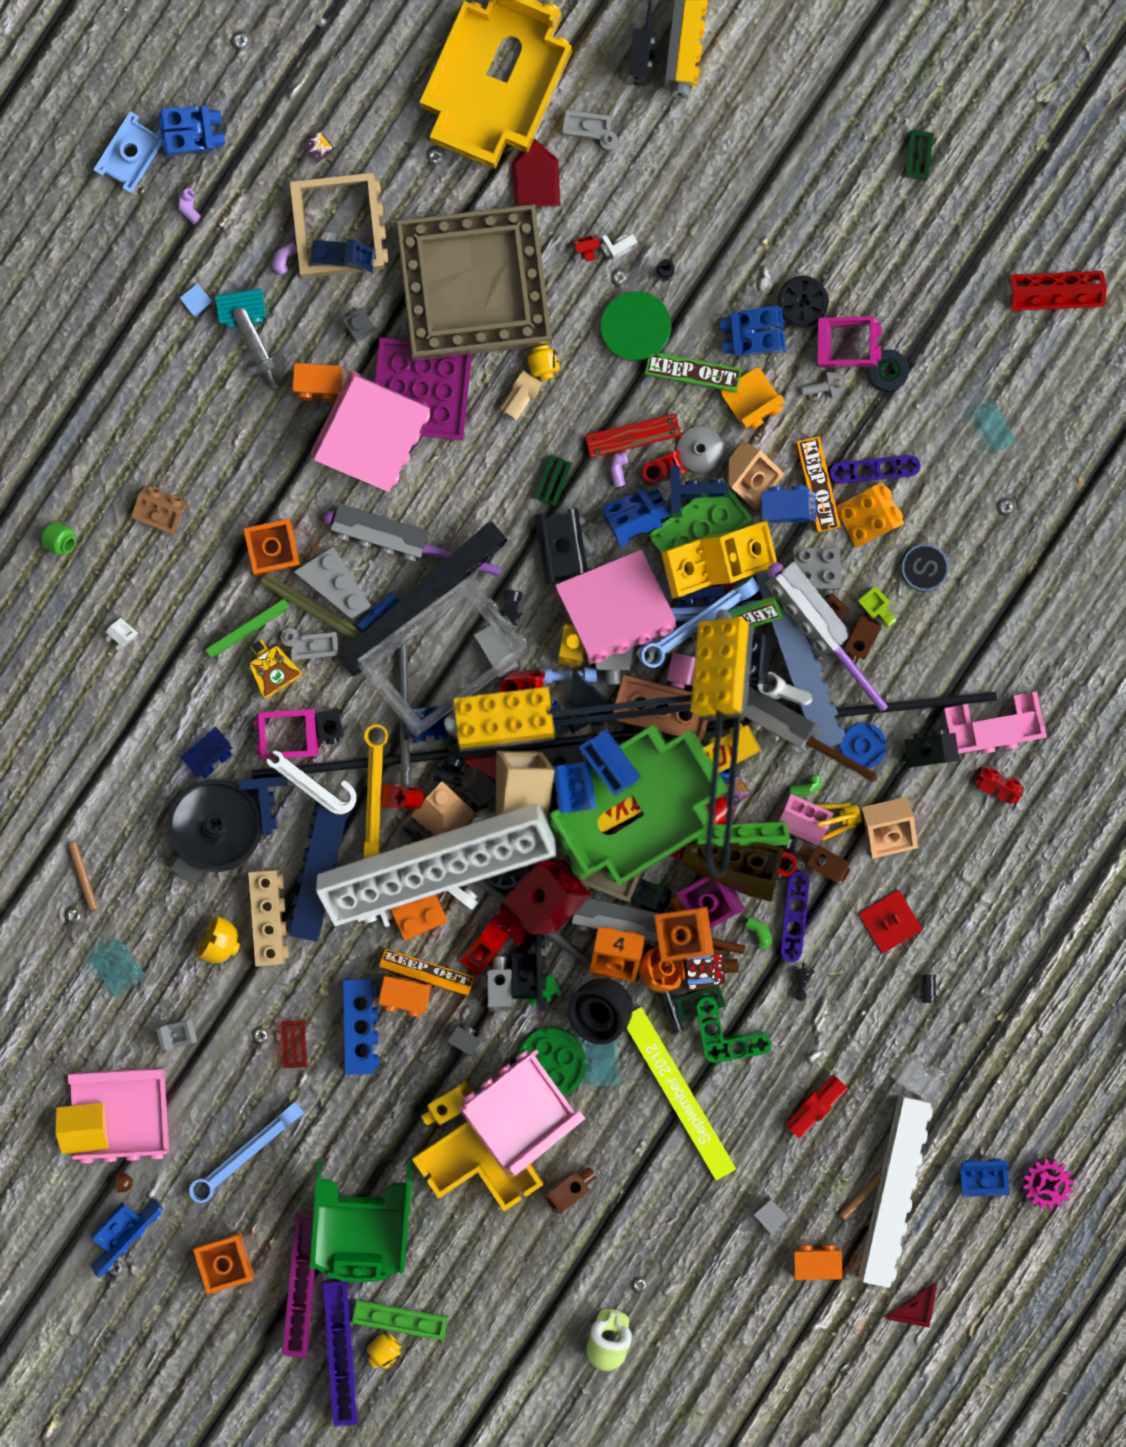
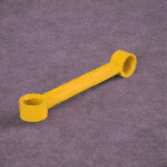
[364,724,389,859]

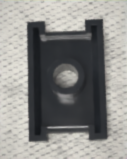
[534,508,588,584]

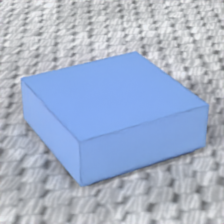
[180,284,213,317]

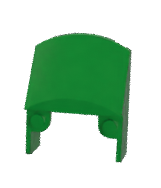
[310,1159,412,1282]

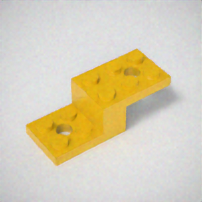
[661,520,777,598]

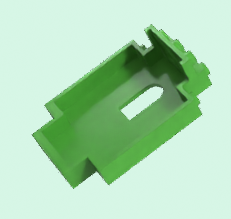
[547,725,728,885]

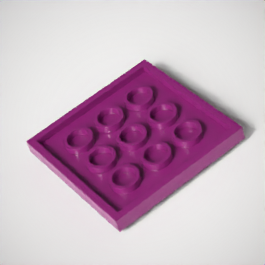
[375,338,472,441]

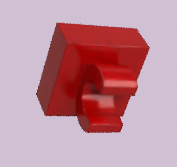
[573,234,600,262]

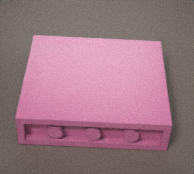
[310,370,430,492]
[555,550,676,664]
[458,1050,585,1177]
[68,1068,169,1163]

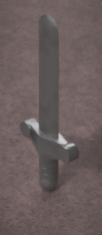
[233,307,281,391]

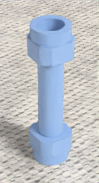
[540,668,597,683]

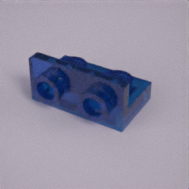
[676,586,724,608]
[180,727,235,779]

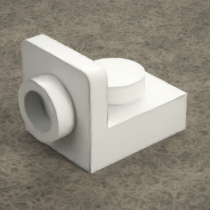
[600,234,638,260]
[358,909,393,927]

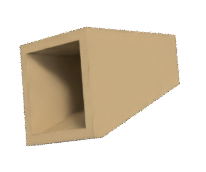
[496,751,554,821]

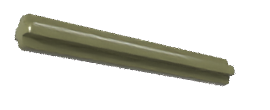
[260,574,364,641]

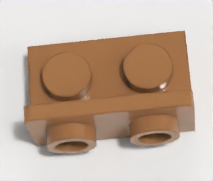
[131,486,188,535]

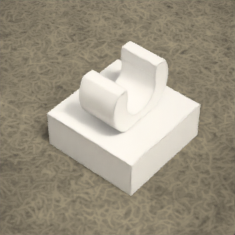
[106,618,138,650]

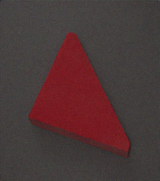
[886,1283,937,1328]

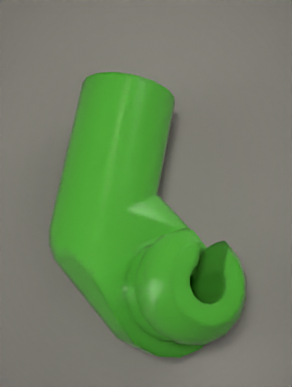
[790,774,823,797]
[744,917,772,950]

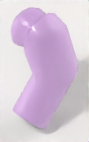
[178,188,201,224]
[272,242,298,275]
[610,452,628,487]

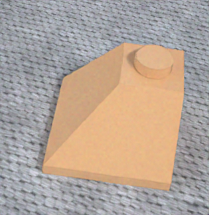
[729,440,784,510]
[411,781,477,837]

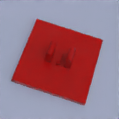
[859,890,923,954]

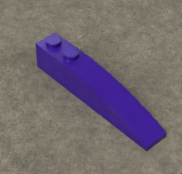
[323,1281,359,1427]

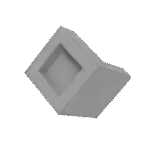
[753,1197,788,1236]

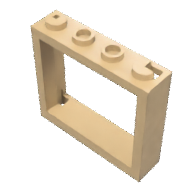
[290,173,389,278]

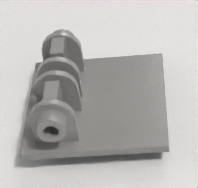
[793,548,842,591]

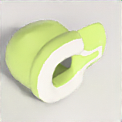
[587,1309,632,1371]

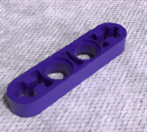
[829,455,921,484]
[780,871,810,962]

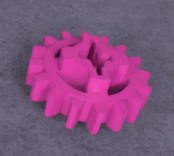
[1022,1158,1074,1210]

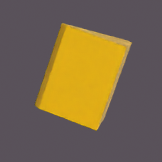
[56,1102,109,1154]

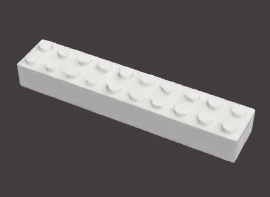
[316,803,556,926]

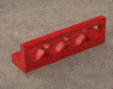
[1010,271,1107,311]

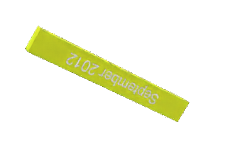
[627,1007,736,1181]

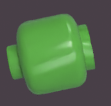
[41,522,76,556]

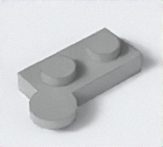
[563,110,618,150]
[281,628,339,661]

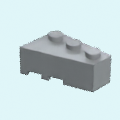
[294,547,372,620]

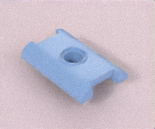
[93,111,163,193]

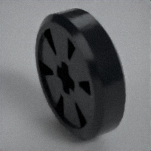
[777,276,829,328]

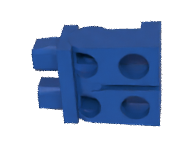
[158,106,225,158]
[720,305,786,357]
[601,488,672,547]

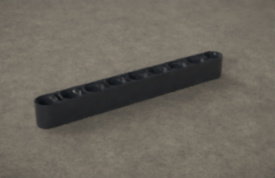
[337,522,508,677]

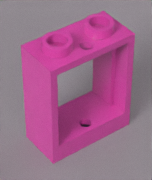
[818,316,882,368]
[254,709,319,760]

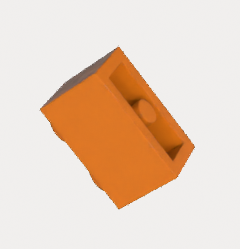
[793,1244,842,1280]

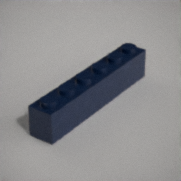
[287,802,348,942]

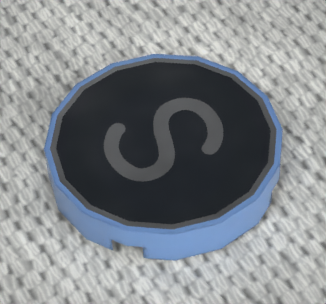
[902,544,948,591]

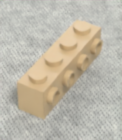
[248,870,289,966]

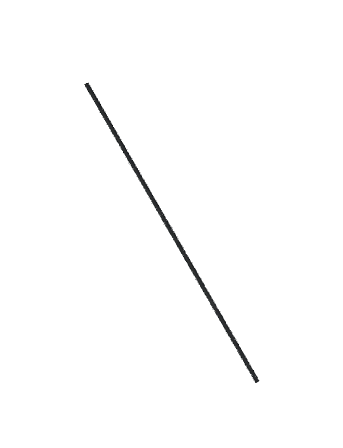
[252,691,997,779]

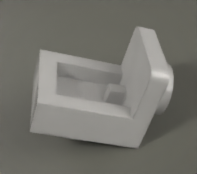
[156,1019,197,1051]

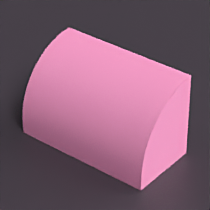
[778,794,833,845]

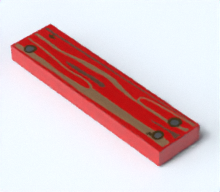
[585,413,681,459]

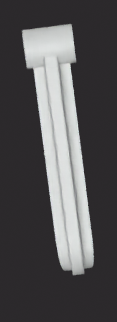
[267,751,356,814]

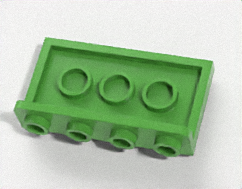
[648,477,753,572]

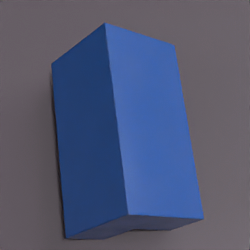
[579,730,642,796]

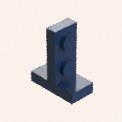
[310,239,375,273]
[670,466,729,518]
[239,776,288,835]

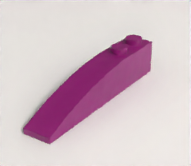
[282,1212,316,1358]

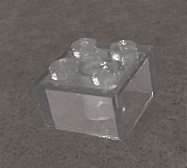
[889,1051,949,1105]

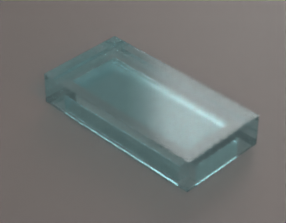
[973,401,1016,453]

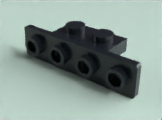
[511,934,547,1020]

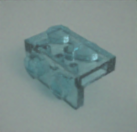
[89,939,146,998]
[586,1038,620,1087]

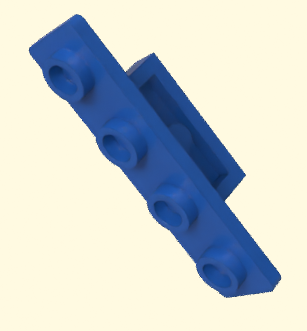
[90,1198,163,1278]

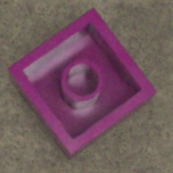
[676,877,746,929]

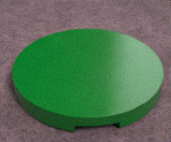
[601,291,671,362]
[516,1028,586,1096]

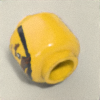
[527,345,560,381]
[367,1334,402,1369]

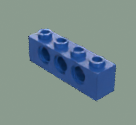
[343,978,379,1075]

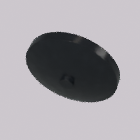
[168,779,262,872]

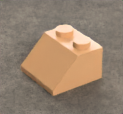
[862,797,918,859]

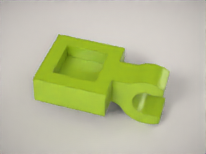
[858,586,896,627]

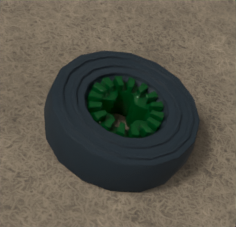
[867,349,910,392]

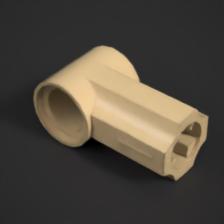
[500,371,543,421]

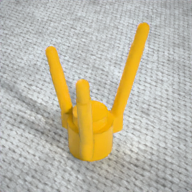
[815,802,862,841]

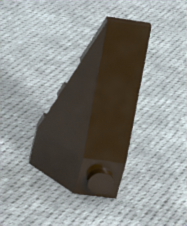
[682,843,785,902]

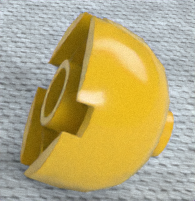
[197,916,240,964]

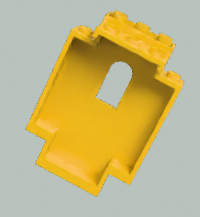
[420,0,572,169]

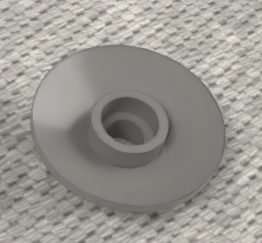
[677,426,724,473]

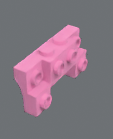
[943,692,1047,754]

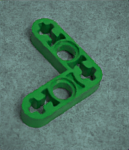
[696,995,772,1063]

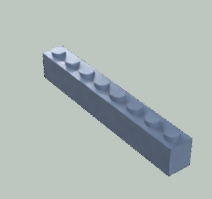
[754,570,845,753]

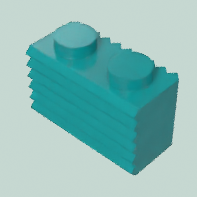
[215,288,267,329]

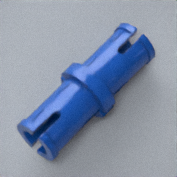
[357,592,399,632]

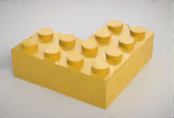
[412,1121,543,1211]

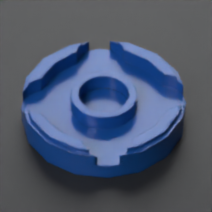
[839,723,886,768]

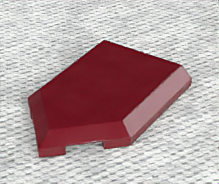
[512,138,561,208]

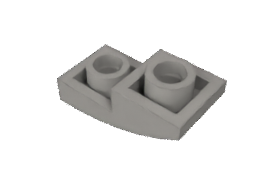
[474,624,519,679]

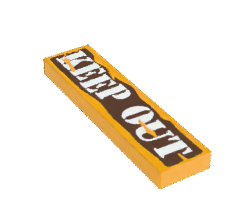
[796,436,841,533]
[379,948,474,995]

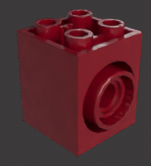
[505,860,592,934]

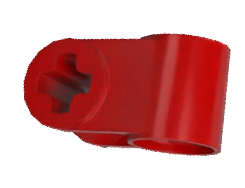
[641,450,688,485]
[500,670,545,693]
[381,784,424,810]

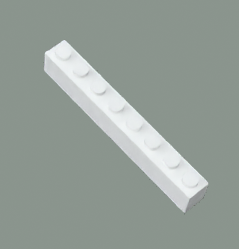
[858,1095,933,1288]

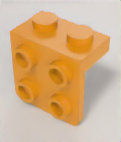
[721,368,785,430]
[836,483,905,547]

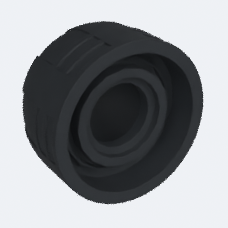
[567,979,633,1045]

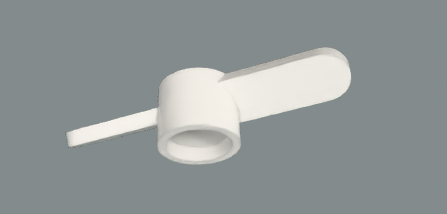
[749,672,812,705]

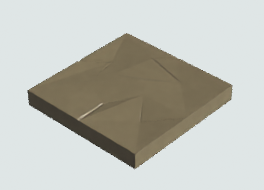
[396,204,552,361]

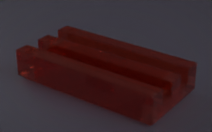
[281,1020,308,1068]

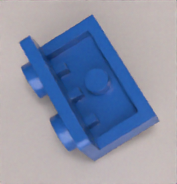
[554,762,596,813]
[959,1158,1010,1197]

